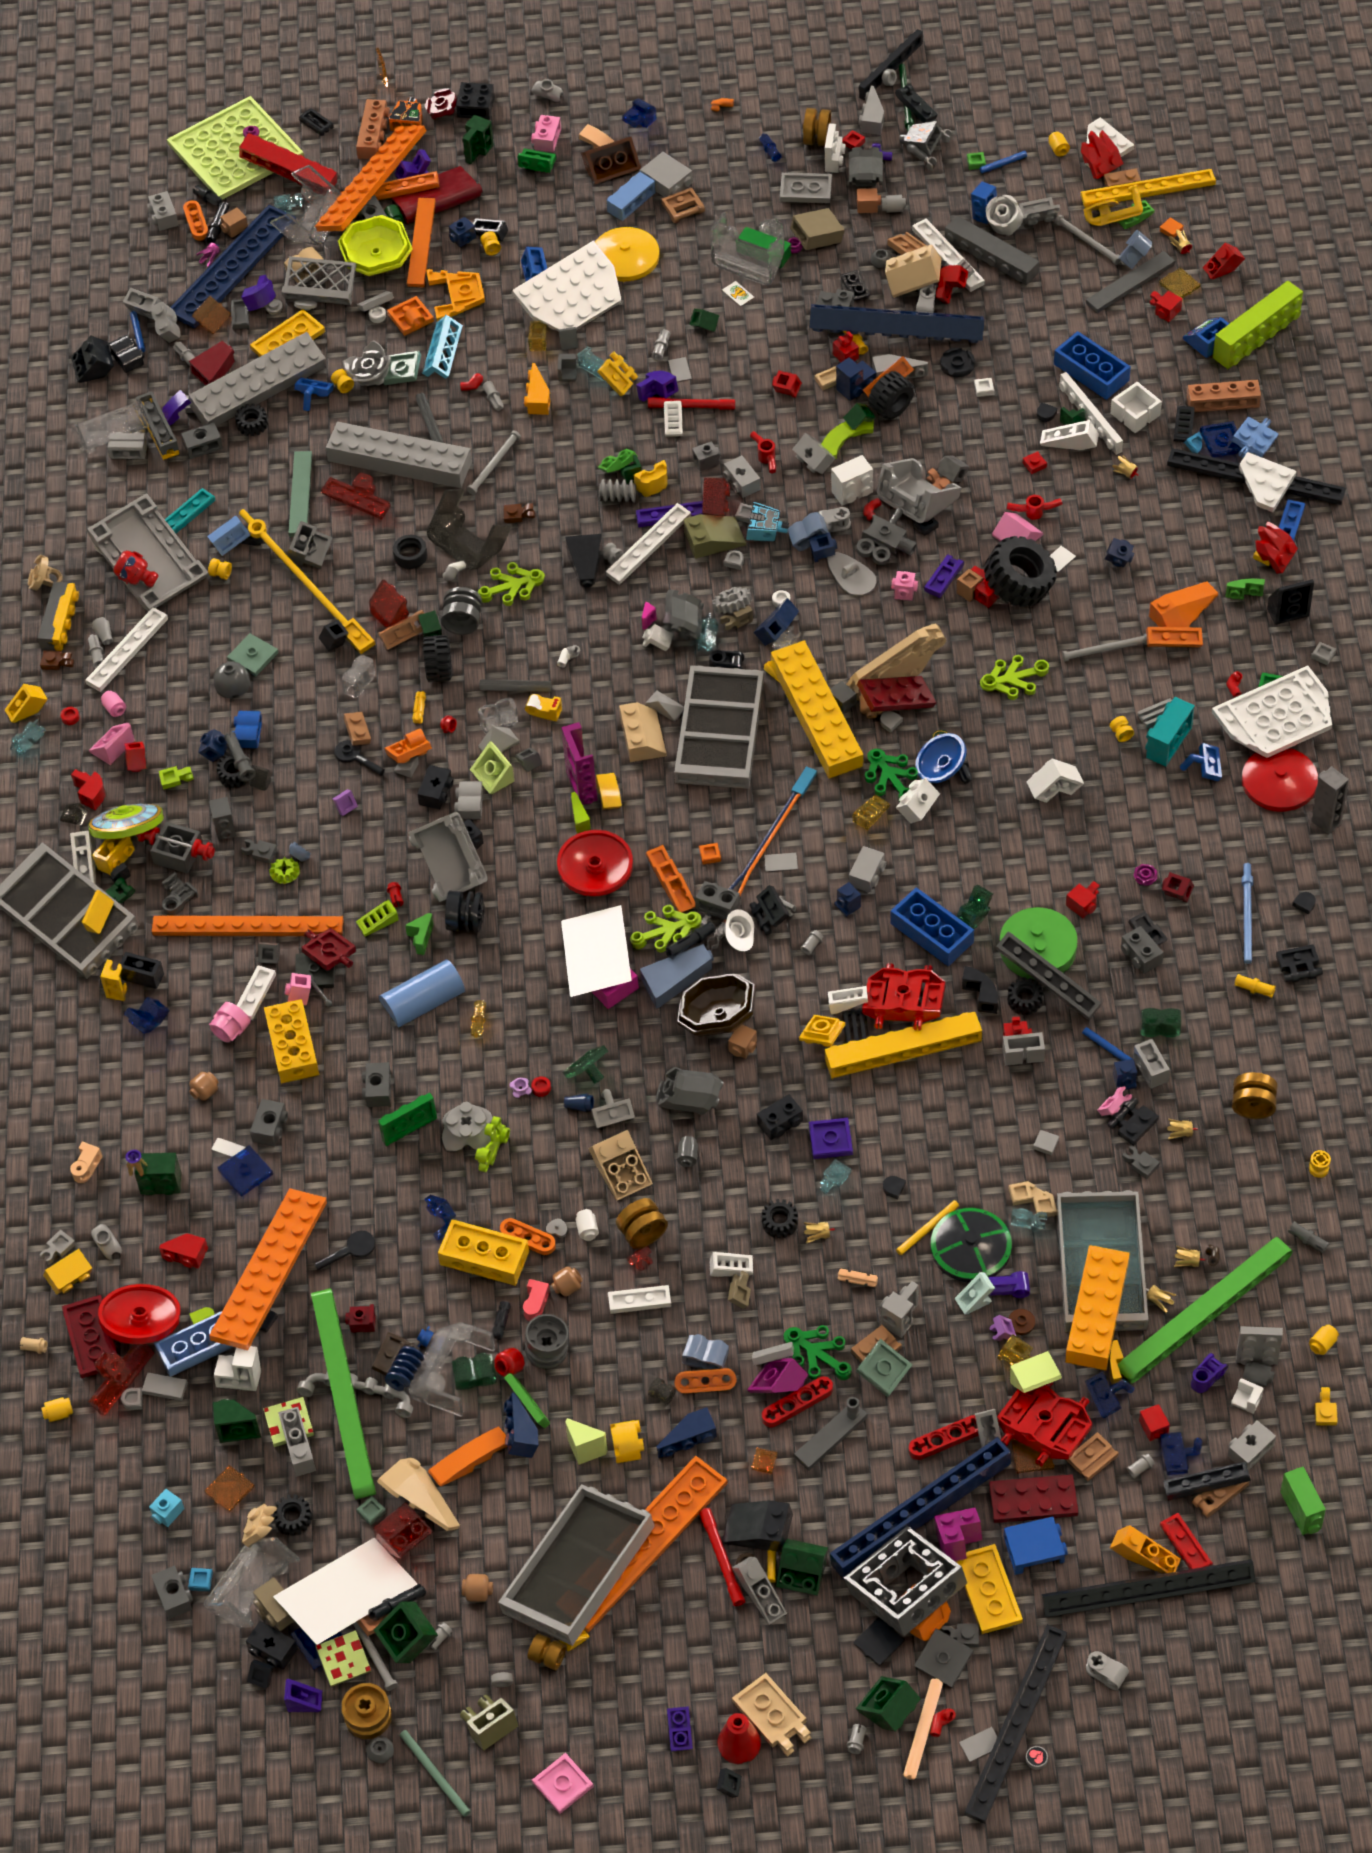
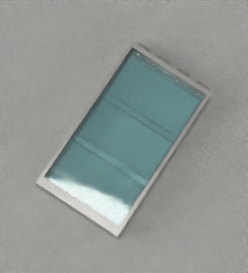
[1057,1190,1148,1332]

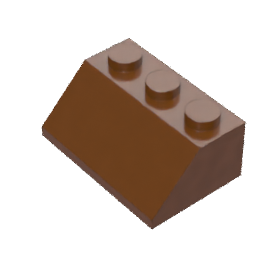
[581,137,641,184]

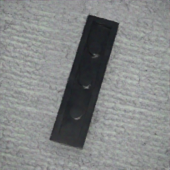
[1163,1461,1251,1501]

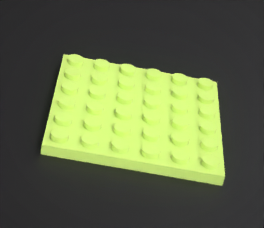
[167,96,304,200]

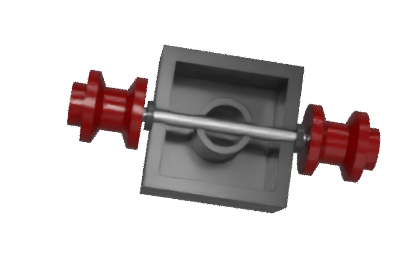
[136,822,215,874]

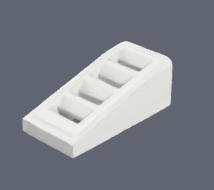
[664,401,683,437]
[828,986,868,1015]
[710,1252,753,1277]

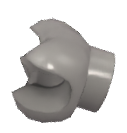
[532,79,564,102]
[91,1224,122,1260]

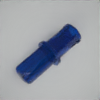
[759,133,782,162]

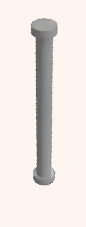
[1055,215,1121,265]
[467,430,521,495]
[1062,633,1147,662]
[353,1622,398,1691]

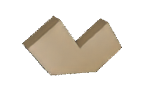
[1008,1181,1058,1219]

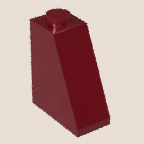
[189,341,235,386]

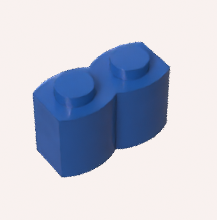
[231,711,262,748]

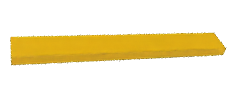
[1080,169,1216,208]

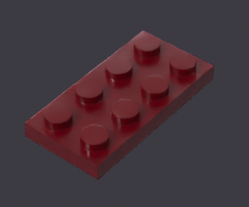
[857,676,936,712]
[62,1295,121,1379]
[989,1474,1078,1523]

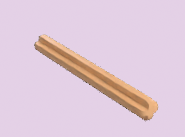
[903,1678,943,1780]

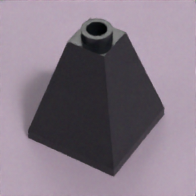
[565,534,603,588]

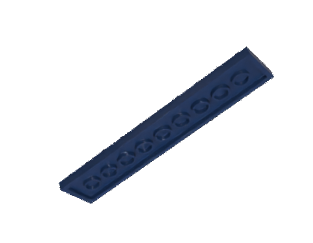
[170,205,297,328]

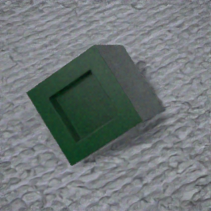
[689,308,720,332]
[843,403,876,430]
[1060,407,1086,426]
[620,455,642,484]
[418,610,442,638]

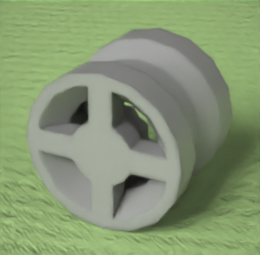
[601,543,624,565]

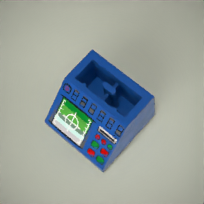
[1183,317,1229,358]

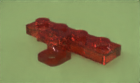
[321,473,391,520]
[88,1344,155,1416]

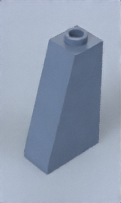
[640,944,714,1009]

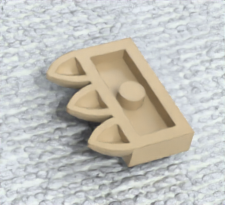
[242,1504,277,1547]

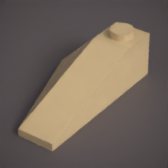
[377,1458,460,1531]

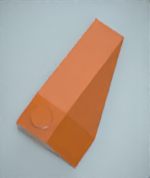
[1149,582,1218,627]

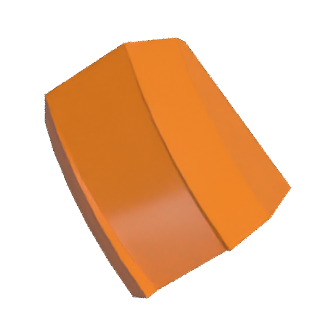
[900,1584,951,1641]

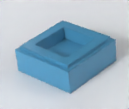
[188,1568,213,1592]

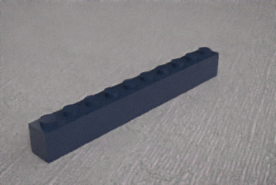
[809,304,984,343]
[830,1437,1011,1580]

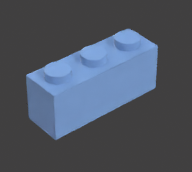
[606,172,656,221]

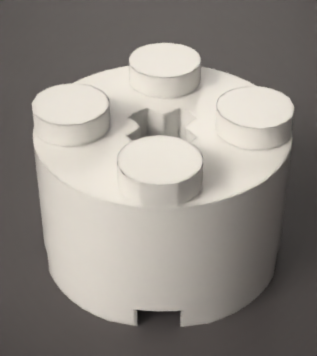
[986,195,1024,236]

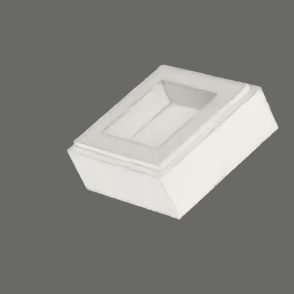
[974,378,994,397]

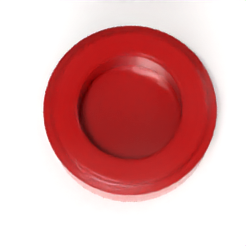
[60,707,80,725]
[531,1076,551,1097]

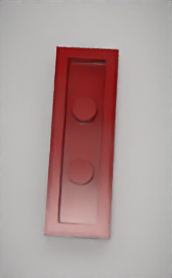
[1160,1513,1213,1569]

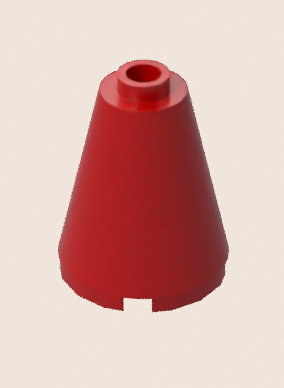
[718,1713,761,1765]

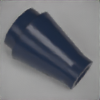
[564,1093,594,1113]

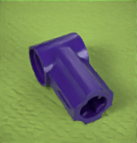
[989,1271,1030,1298]

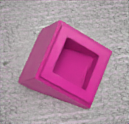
[642,602,657,630]

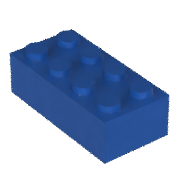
[1054,331,1131,400]
[890,887,974,966]

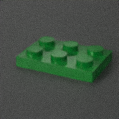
[378,1092,437,1146]

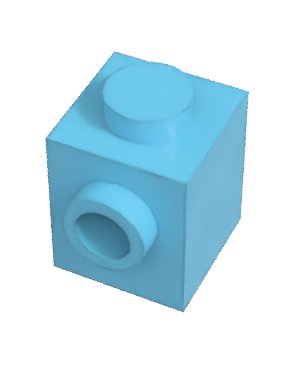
[149,1489,184,1527]

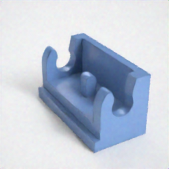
[207,516,250,556]

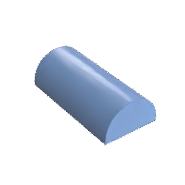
[379,959,465,1028]
[154,1311,233,1377]

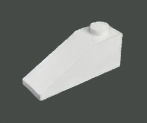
[1040,420,1099,450]
[70,831,96,889]

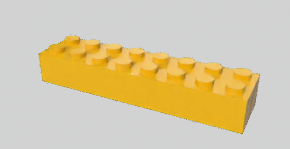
[771,640,863,779]

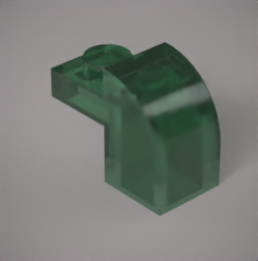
[956,884,994,929]

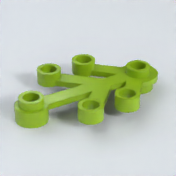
[478,562,545,606]
[980,655,1049,700]
[630,905,702,953]
[475,1116,510,1172]

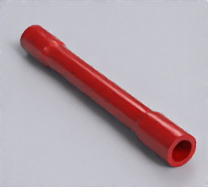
[648,397,736,410]
[699,1508,745,1606]

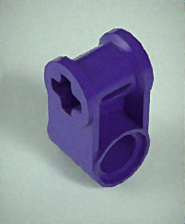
[1191,1353,1228,1393]

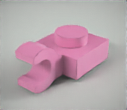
[1097,1086,1132,1116]

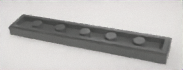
[1086,251,1175,313]

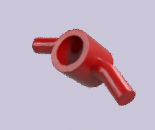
[750,431,776,474]
[1007,495,1062,520]

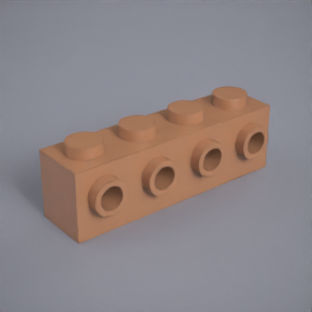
[356,99,390,159]
[1187,380,1261,412]

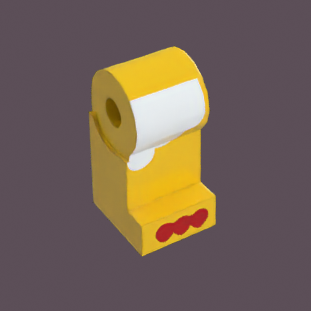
[525,694,562,722]

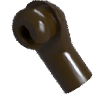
[1205,1244,1220,1266]

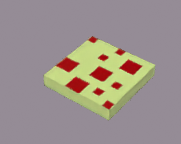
[263,1397,314,1447]
[316,1630,371,1687]

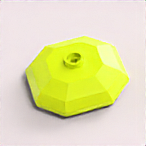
[338,215,413,276]

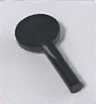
[334,740,385,776]
[314,1231,375,1270]

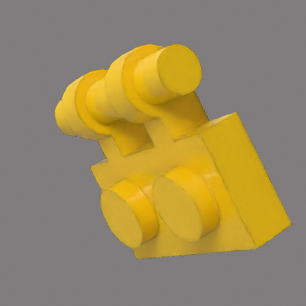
[597,351,638,397]

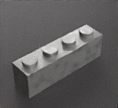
[1312,766,1349,835]

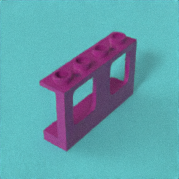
[561,722,598,805]

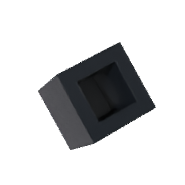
[319,620,349,651]

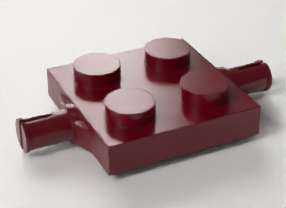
[301,928,356,971]

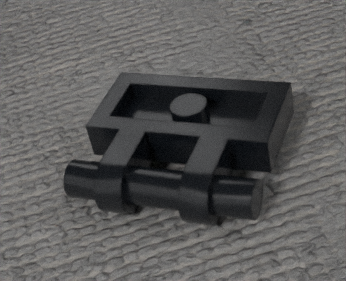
[749,885,789,935]
[1276,944,1323,983]
[1107,1097,1159,1146]

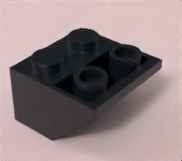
[71,336,114,383]

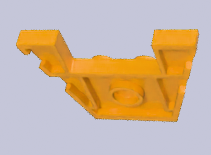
[426,269,485,321]

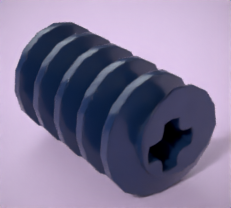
[385,1345,425,1391]

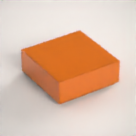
[1159,217,1184,238]
[699,843,721,865]

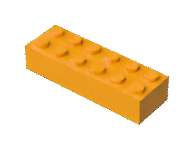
[1065,1245,1130,1370]

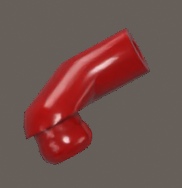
[460,373,483,391]
[863,498,882,521]
[1226,671,1243,698]
[930,1708,956,1737]

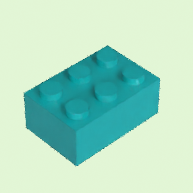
[1145,697,1195,767]

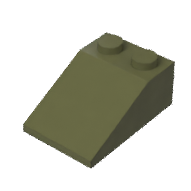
[683,514,746,559]

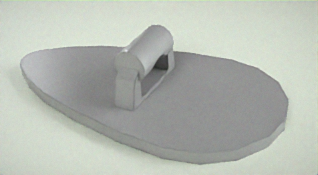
[827,552,877,597]

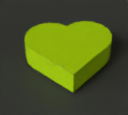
[189,1307,215,1325]

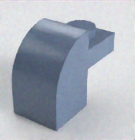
[1118,230,1152,269]

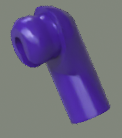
[872,143,893,161]

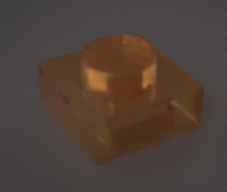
[752,1448,777,1474]

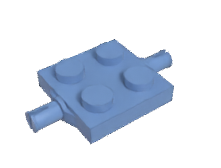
[1231,416,1279,458]

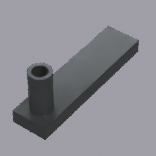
[794,1397,868,1471]

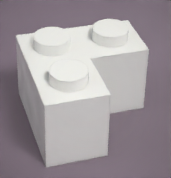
[1027,759,1084,803]
[214,1346,261,1391]

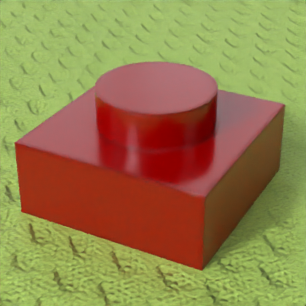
[843,130,865,149]
[1022,451,1047,474]

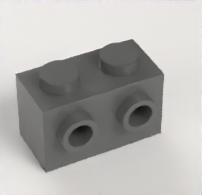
[1120,926,1164,974]

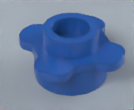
[417,1326,434,1347]

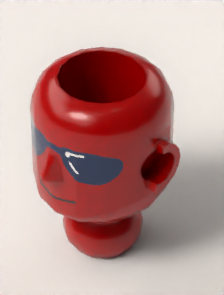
[113,550,159,588]

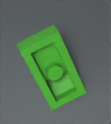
[405,913,434,955]

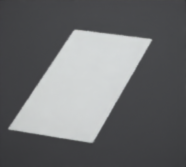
[561,905,632,997]
[273,1538,417,1645]

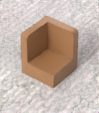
[957,569,983,602]

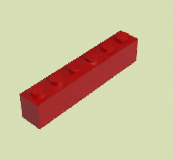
[239,133,337,197]

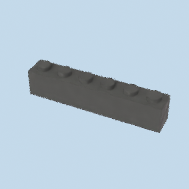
[945,216,1039,285]
[996,931,1101,1021]

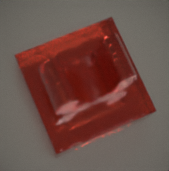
[626,1246,653,1271]

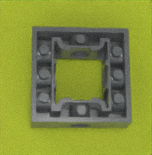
[844,1526,967,1636]

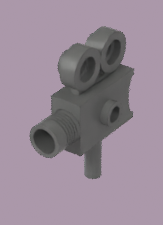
[856,508,917,565]

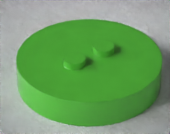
[1000,907,1077,980]

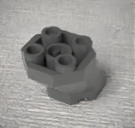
[849,147,883,187]
[663,590,704,640]
[655,1067,723,1115]

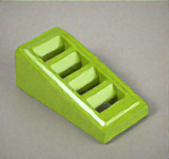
[571,792,591,834]
[356,900,399,937]

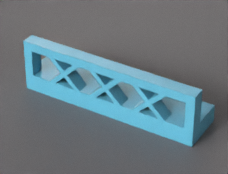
[422,315,463,379]

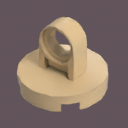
[28,555,62,591]

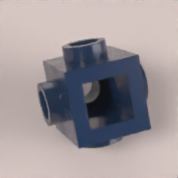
[449,217,476,247]
[1104,538,1134,567]
[198,729,227,762]

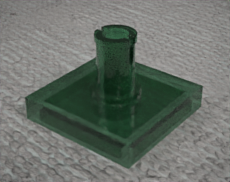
[562,1045,608,1084]

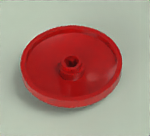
[1242,748,1318,812]
[557,830,633,896]
[98,1284,181,1344]

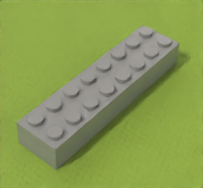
[189,332,326,426]
[326,422,472,488]

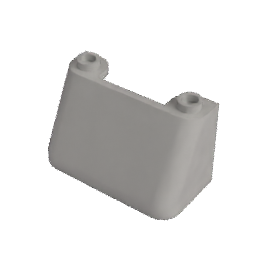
[877,458,962,523]
[408,812,487,902]

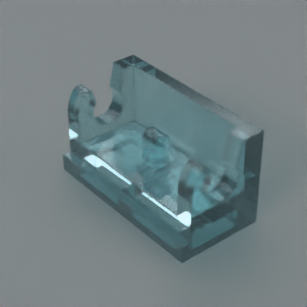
[577,346,605,382]

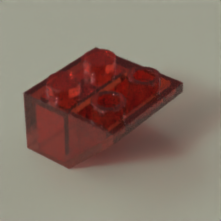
[369,580,409,629]
[373,1502,433,1558]

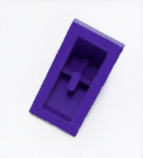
[284,1679,322,1712]

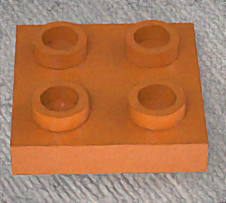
[387,296,434,336]
[384,728,432,763]

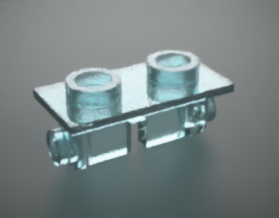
[697,613,719,651]
[10,719,46,755]

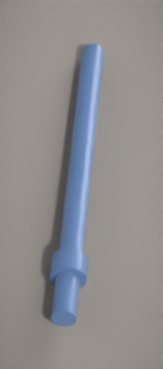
[1242,863,1253,964]

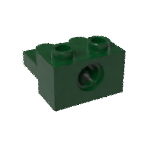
[462,115,494,164]

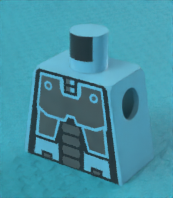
[746,502,789,541]

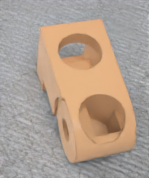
[70,1142,103,1183]

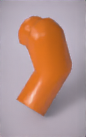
[711,98,734,112]

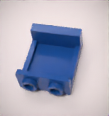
[1003,1517,1068,1575]

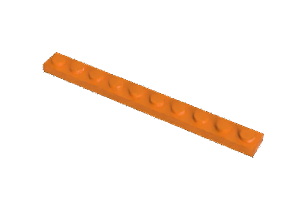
[152,916,344,936]

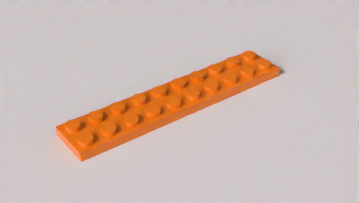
[315,125,426,231]
[209,1188,327,1350]
[556,1456,728,1633]

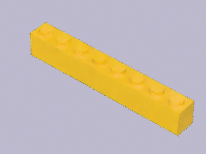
[825,1012,982,1079]

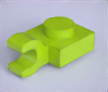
[159,766,194,790]

